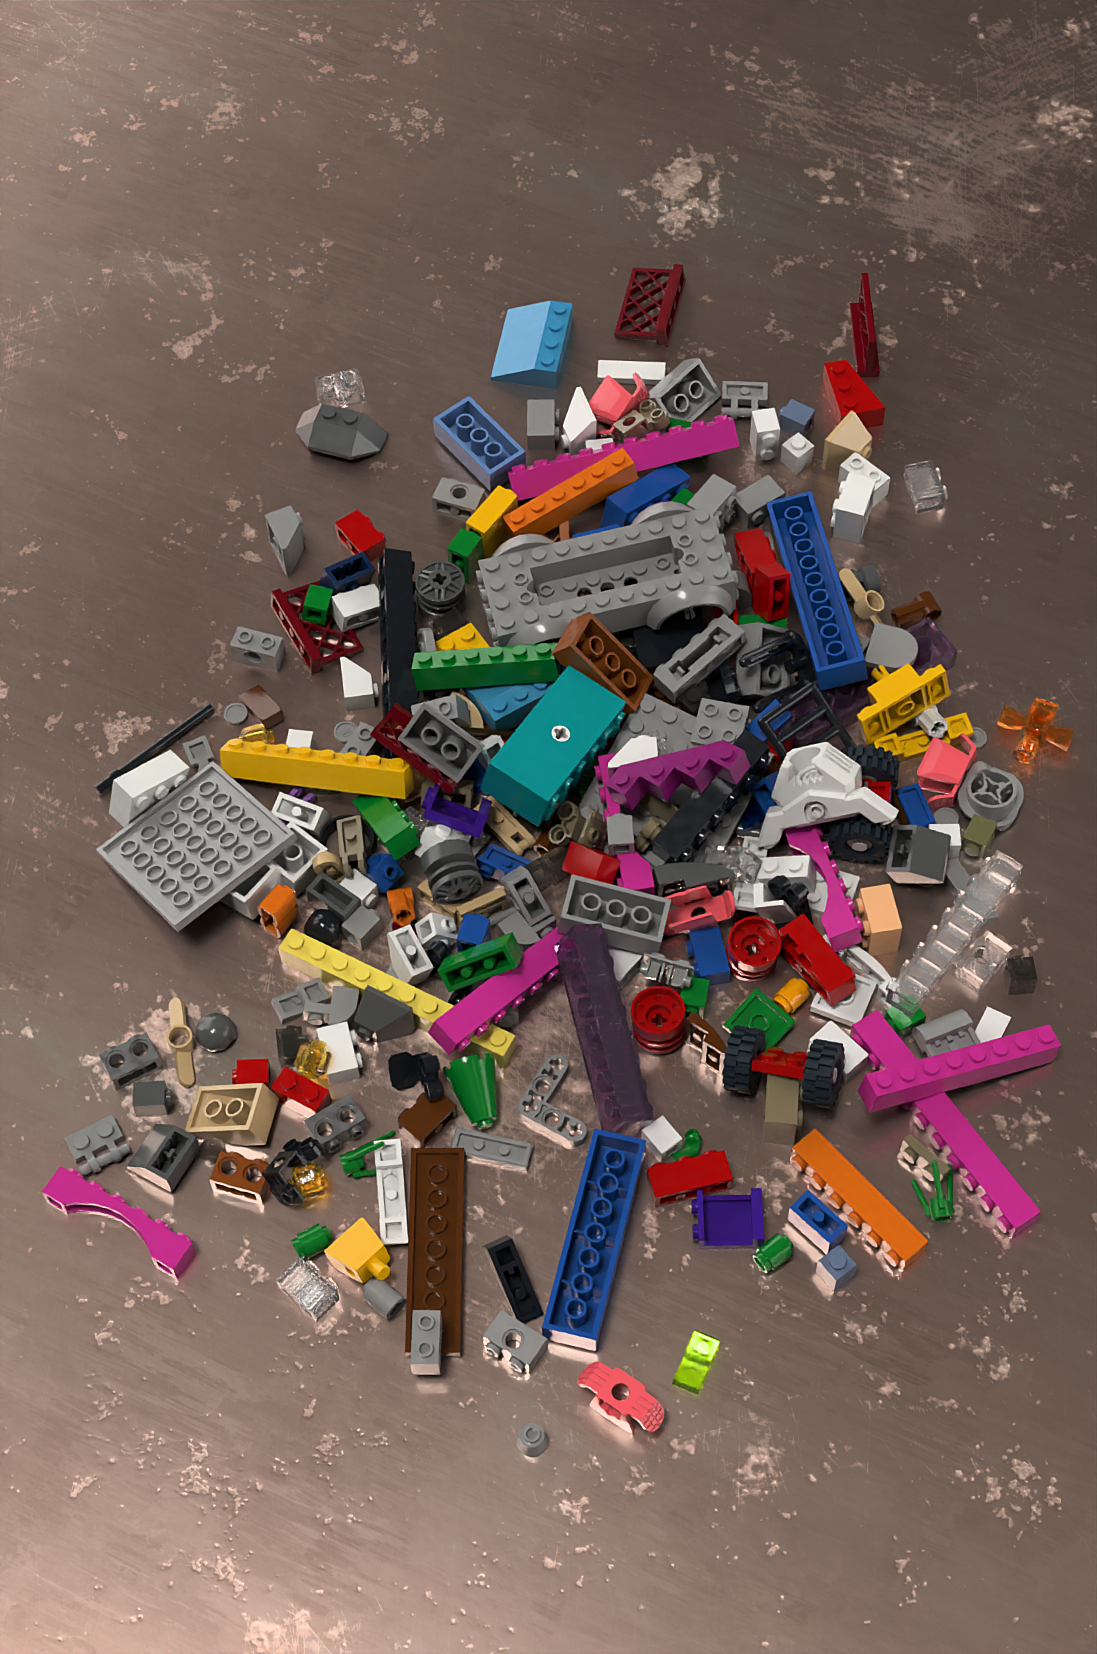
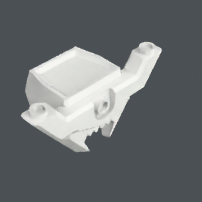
[756,742,899,849]

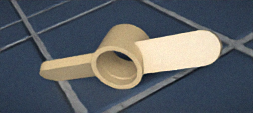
[838,568,884,625]
[166,997,195,1087]

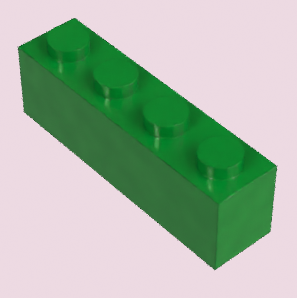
[352,794,421,860]

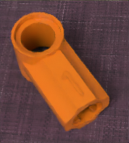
[386,887,415,927]

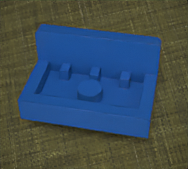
[476,843,535,883]

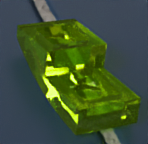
[672,1330,720,1395]

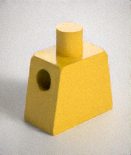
[324,1217,390,1283]

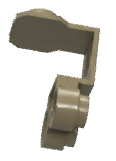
[613,399,670,444]
[634,792,678,853]
[549,801,607,849]

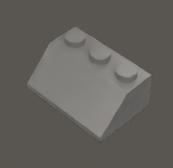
[648,358,722,428]
[735,622,791,700]
[398,701,485,783]

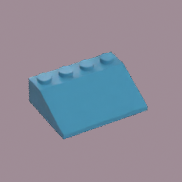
[491,301,573,389]
[462,643,566,730]

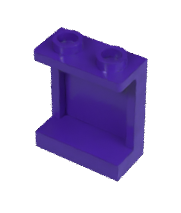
[421,784,492,838]
[691,1188,764,1250]

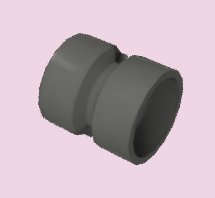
[840,564,881,602]

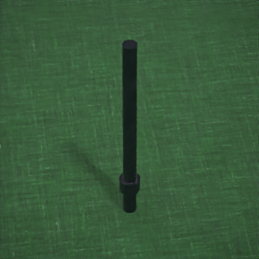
[94,703,214,795]

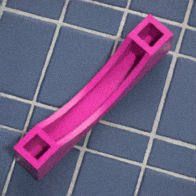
[594,753,655,895]
[784,824,864,952]
[42,1166,195,1279]

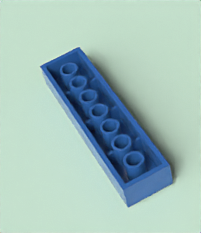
[542,1129,646,1351]

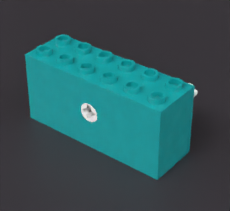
[480,665,626,827]

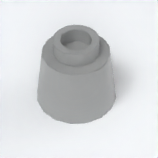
[517,1423,548,1457]

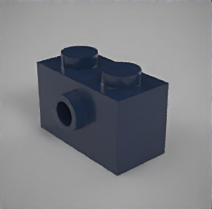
[319,551,375,596]

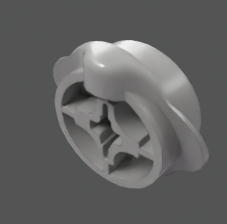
[958,761,1024,831]

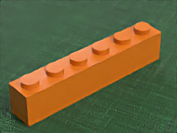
[503,448,639,538]
[790,1128,929,1271]

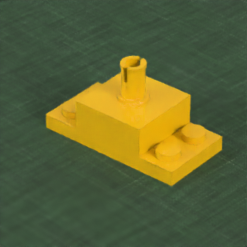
[857,663,950,745]

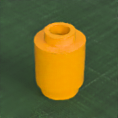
[772,978,810,1014]

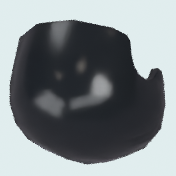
[304,908,342,948]

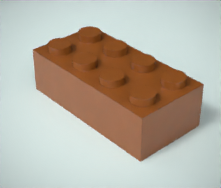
[552,612,654,716]

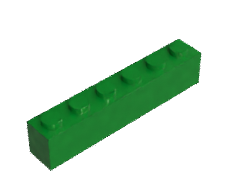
[411,643,562,691]

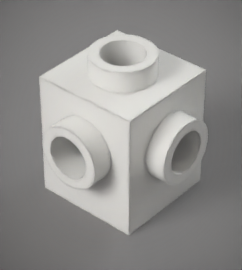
[415,912,458,949]

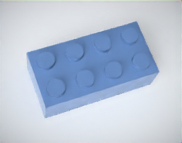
[433,396,526,492]

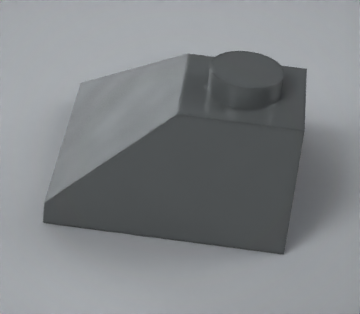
[354,985,416,1043]

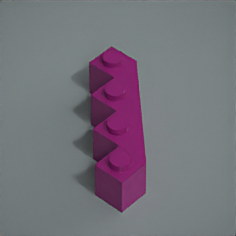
[605,740,751,810]

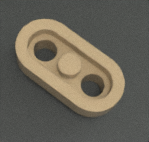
[312,851,345,883]

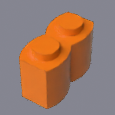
[257,884,299,938]

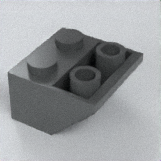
[886,825,951,883]
[127,1124,200,1193]

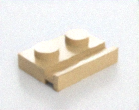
[456,887,507,927]

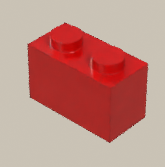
[335,509,386,562]
[753,563,791,621]
[562,841,621,885]
[271,1067,332,1118]

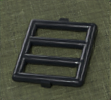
[757,682,857,761]

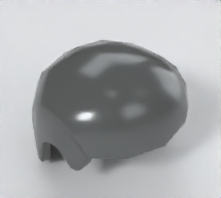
[196,1012,237,1052]

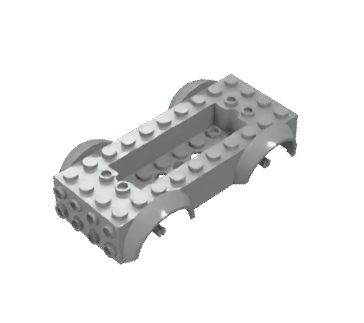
[475,501,739,647]

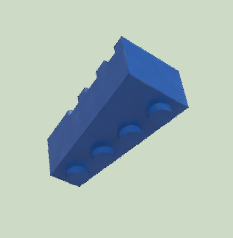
[600,463,691,528]

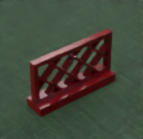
[614,264,686,346]
[849,273,880,378]
[270,581,364,675]
[370,703,475,794]

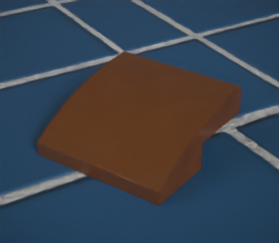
[685,1011,727,1076]

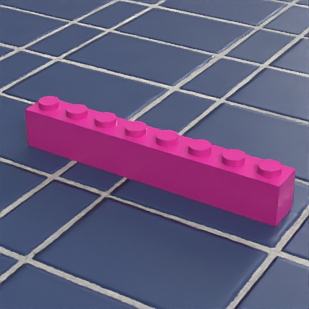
[428,925,594,1055]
[858,1024,1061,1113]

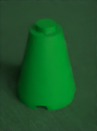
[443,1053,497,1129]

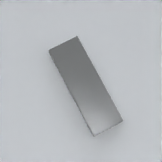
[451,1127,533,1171]

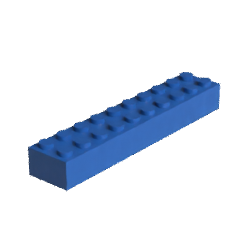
[766,491,868,691]

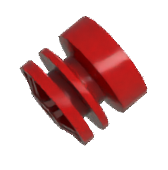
[725,916,782,982]
[630,986,687,1055]

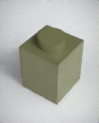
[960,814,997,859]

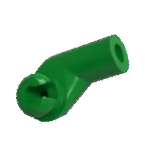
[671,1129,702,1162]

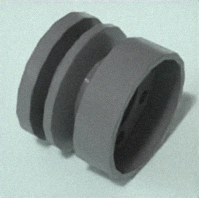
[415,561,466,624]
[420,839,483,905]

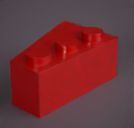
[822,359,885,428]
[734,528,782,609]
[779,913,856,1007]

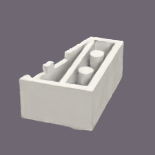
[109,750,190,828]

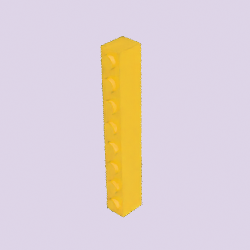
[220,738,414,799]

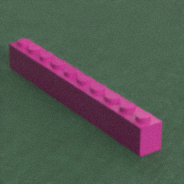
[508,414,740,501]
[850,1010,1041,1238]

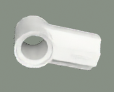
[910,704,948,738]

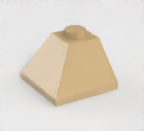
[822,410,872,470]

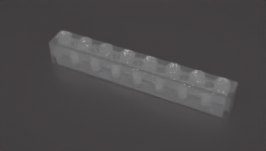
[885,850,1023,1018]

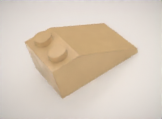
[185,1083,279,1146]

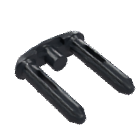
[739,630,815,714]

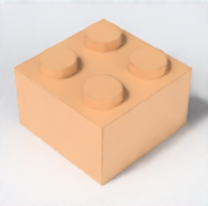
[853,884,902,956]

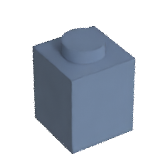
[778,399,815,437]
[816,1245,857,1292]

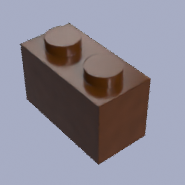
[397,1092,458,1148]

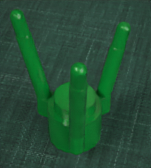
[339,1130,395,1179]
[911,1160,955,1223]

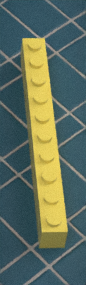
[278,928,516,1069]

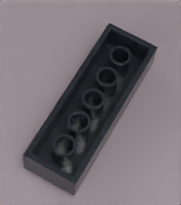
[652,729,770,864]

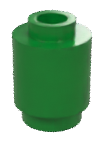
[291,1223,333,1260]
[753,1233,794,1273]

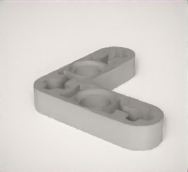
[518,1054,587,1147]

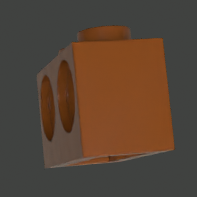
[209,1151,270,1204]

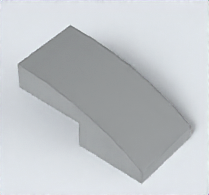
[271,977,331,1024]

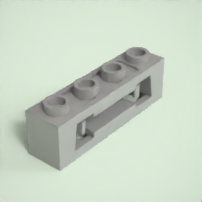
[653,614,745,704]

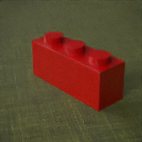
[646,1150,733,1207]

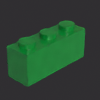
[437,932,524,992]

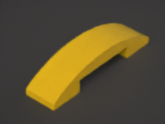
[873,712,974,761]

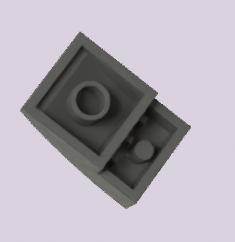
[652,862,735,903]

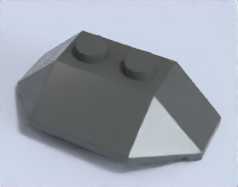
[295,403,388,460]

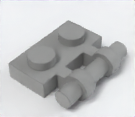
[721,381,768,419]
[64,1115,131,1176]

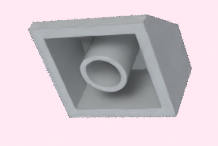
[265,505,306,577]

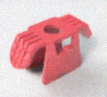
[589,372,650,442]
[917,733,977,809]
[663,886,735,936]
[577,1362,664,1434]

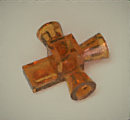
[997,697,1075,765]

